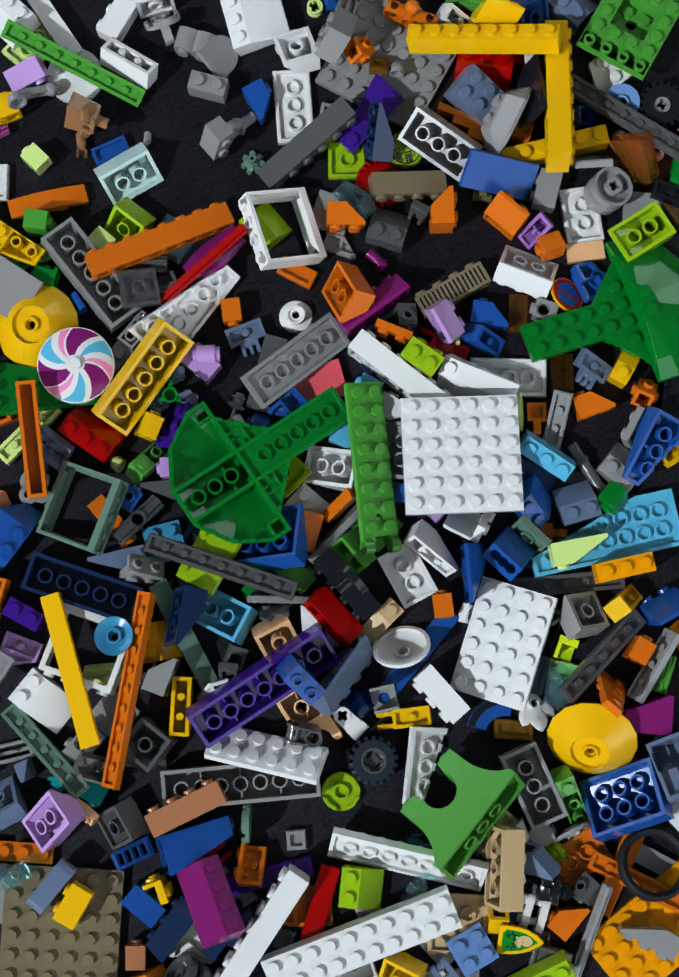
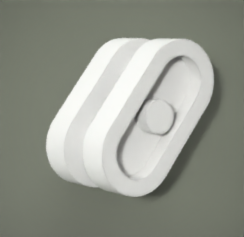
[515,889,551,934]

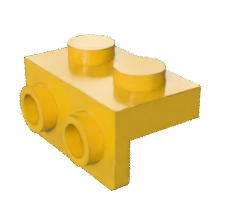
[142,873,174,905]

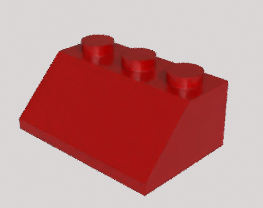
[454,54,515,92]
[57,405,129,465]

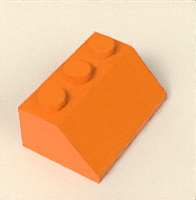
[321,260,376,323]

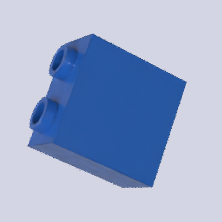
[482,526,536,582]
[275,653,326,706]

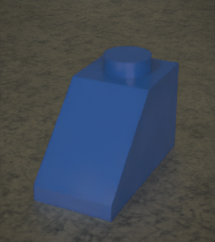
[241,78,272,127]
[469,298,509,331]
[460,322,505,358]

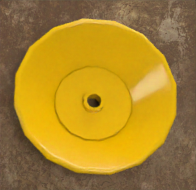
[0,284,79,368]
[547,703,638,775]

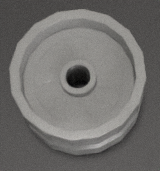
[584,166,633,215]

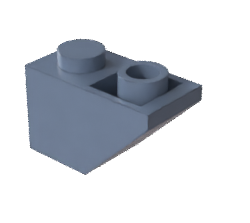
[524,841,561,881]

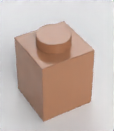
[125,939,148,971]

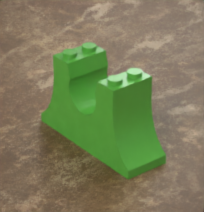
[400,748,526,880]

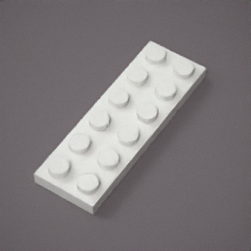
[204,727,329,785]

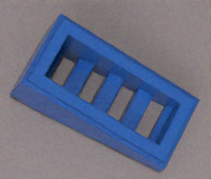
[110,836,156,871]

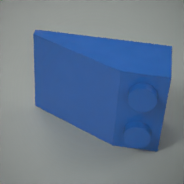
[638,586,679,626]

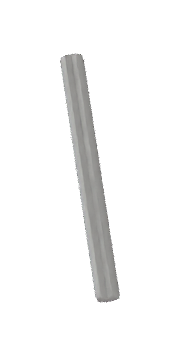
[573,883,613,977]

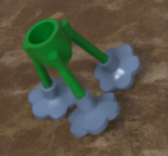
[148,365,199,413]

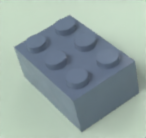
[443,64,504,125]

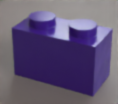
[1,596,46,632]

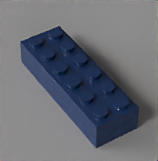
[20,551,146,625]

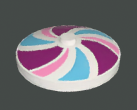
[37,327,115,404]

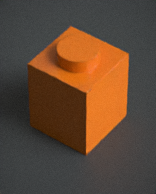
[534,230,566,262]
[220,297,243,328]
[432,590,454,619]

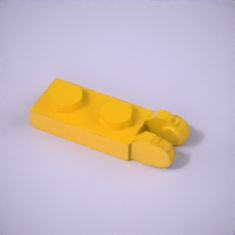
[376,705,432,730]

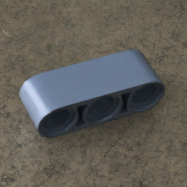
[25,857,78,915]

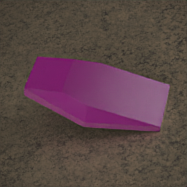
[182,225,246,282]

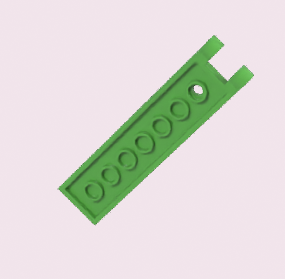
[343,381,402,556]

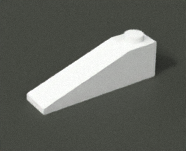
[437,353,520,397]

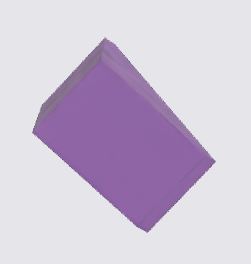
[517,211,554,250]

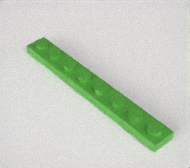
[1,19,146,107]

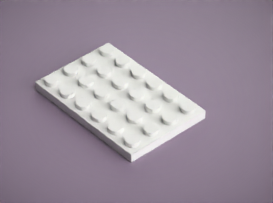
[450,576,558,712]

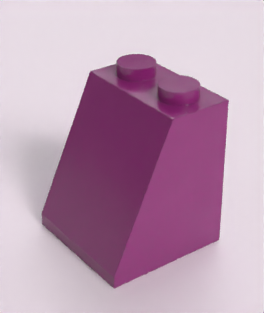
[622,694,674,736]

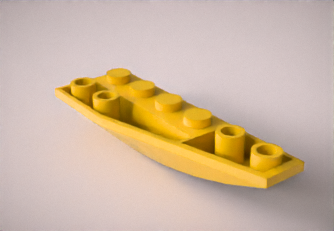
[0,220,46,266]

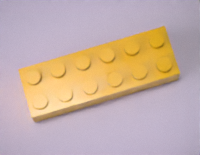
[91,317,194,436]

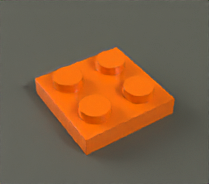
[374,318,413,347]

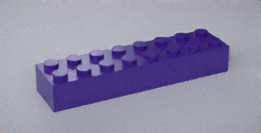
[184,623,341,749]

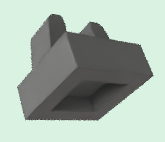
[407,199,431,225]

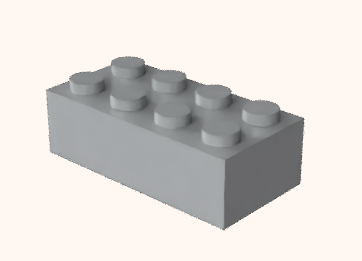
[397,104,484,182]
[498,741,568,831]

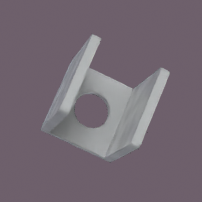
[369,683,400,714]

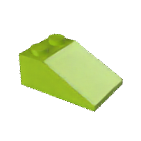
[607,200,677,263]

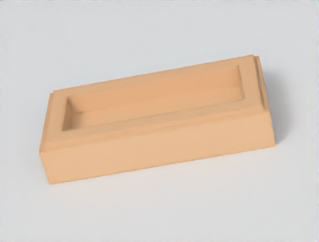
[565,239,606,265]

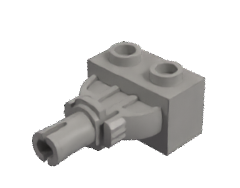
[200,111,257,161]

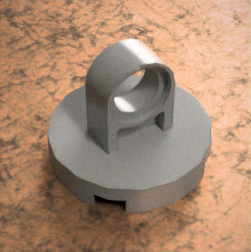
[143,10,181,46]

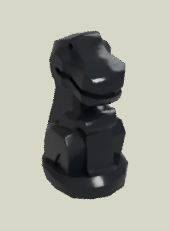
[524,873,569,906]

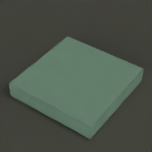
[510,515,552,556]

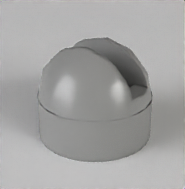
[389,61,404,78]

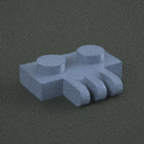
[224,318,266,358]
[573,348,613,390]

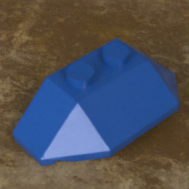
[0,503,42,572]

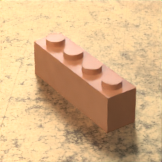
[144,778,228,838]

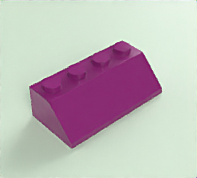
[334,274,410,339]
[176,854,245,949]

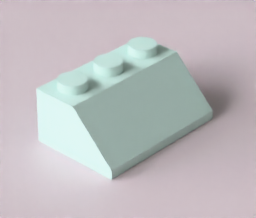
[93,142,164,205]

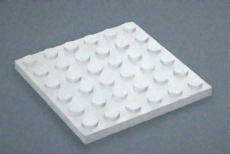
[400,395,524,516]

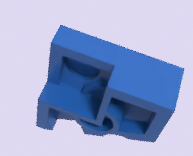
[569,260,606,304]
[267,386,308,418]

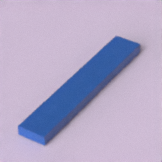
[378,613,459,704]

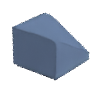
[14,758,38,783]

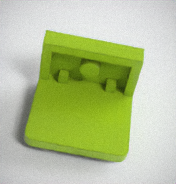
[400,336,445,378]

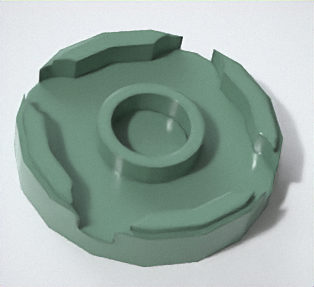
[241,803,252,843]

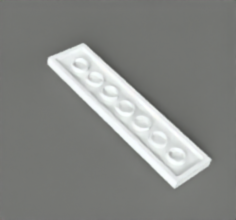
[327,827,489,892]

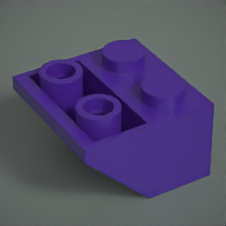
[155,401,195,448]

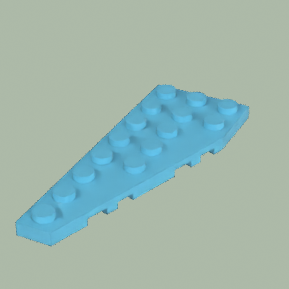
[531,488,679,578]

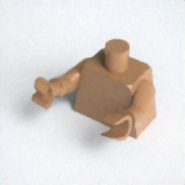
[64,91,110,159]

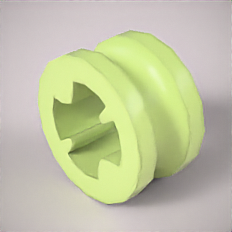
[306,0,323,18]

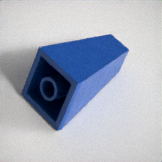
[155,815,235,876]

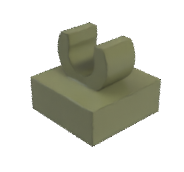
[472,189,492,203]

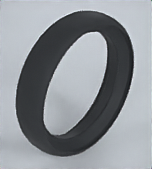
[617,826,679,902]

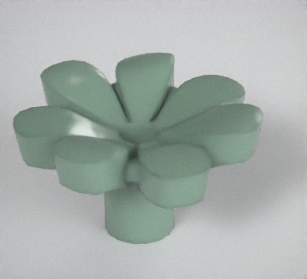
[241,150,265,175]

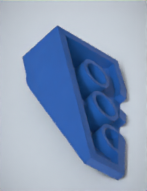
[622,406,679,486]

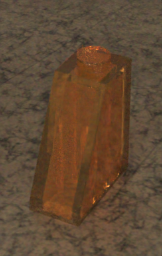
[609,132,660,185]

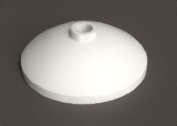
[372,626,431,669]

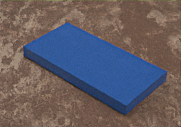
[459,148,540,201]

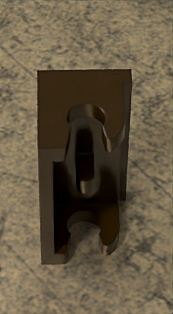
[549,353,574,394]

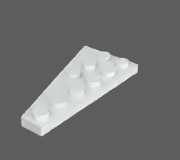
[126,265,240,341]

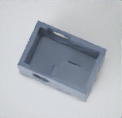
[645,732,679,805]

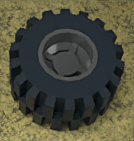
[348,735,398,786]

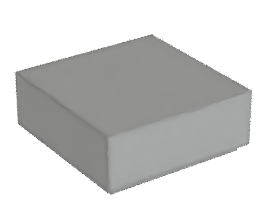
[286,829,307,851]

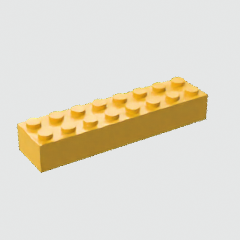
[544,20,575,173]

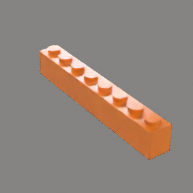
[84,202,235,281]

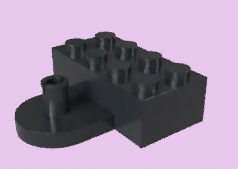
[313,546,381,622]

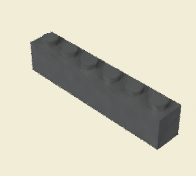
[256,96,358,190]

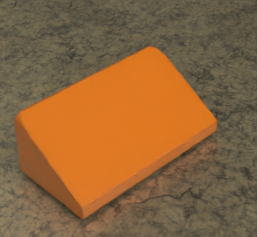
[322,488,356,523]

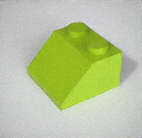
[104,197,156,242]
[239,203,293,251]
[338,864,385,910]

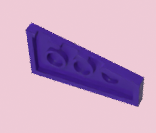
[339,74,404,155]

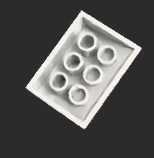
[220,0,290,56]

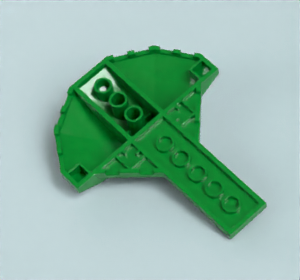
[519,241,679,383]
[168,386,347,544]

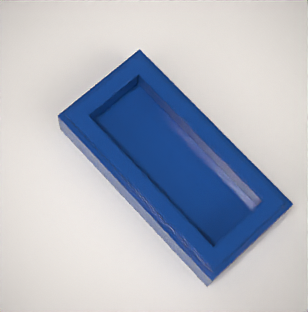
[90,135,130,167]

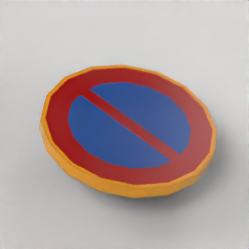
[551,278,583,311]

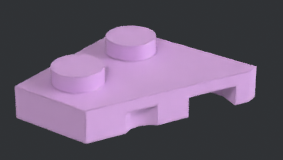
[0,631,44,665]

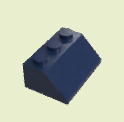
[146,894,193,963]

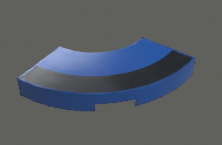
[467,700,512,730]

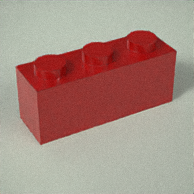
[303,586,364,647]

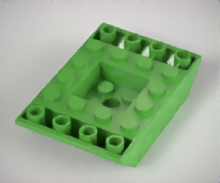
[576,0,679,81]

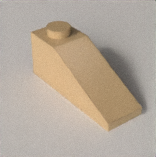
[354,597,404,644]

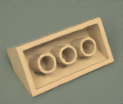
[484,824,527,912]

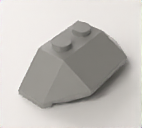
[481,86,533,155]

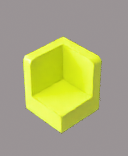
[551,635,579,662]

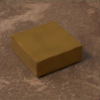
[369,58,388,75]

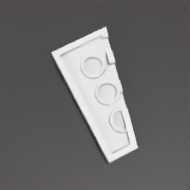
[402,726,448,804]

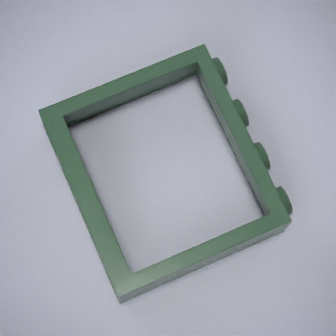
[36,460,130,556]

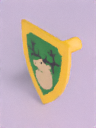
[496,921,544,954]

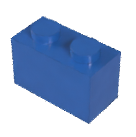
[121,881,168,929]

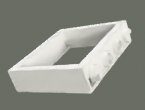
[238,187,327,271]
[38,603,126,697]

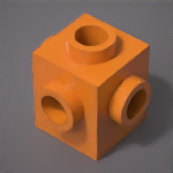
[343,36,376,65]
[630,378,659,409]

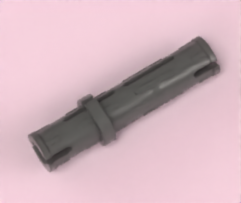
[567,441,606,496]

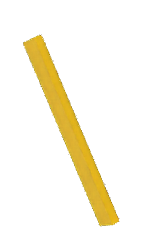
[40,592,101,750]

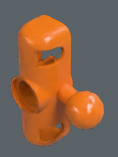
[383,0,439,28]

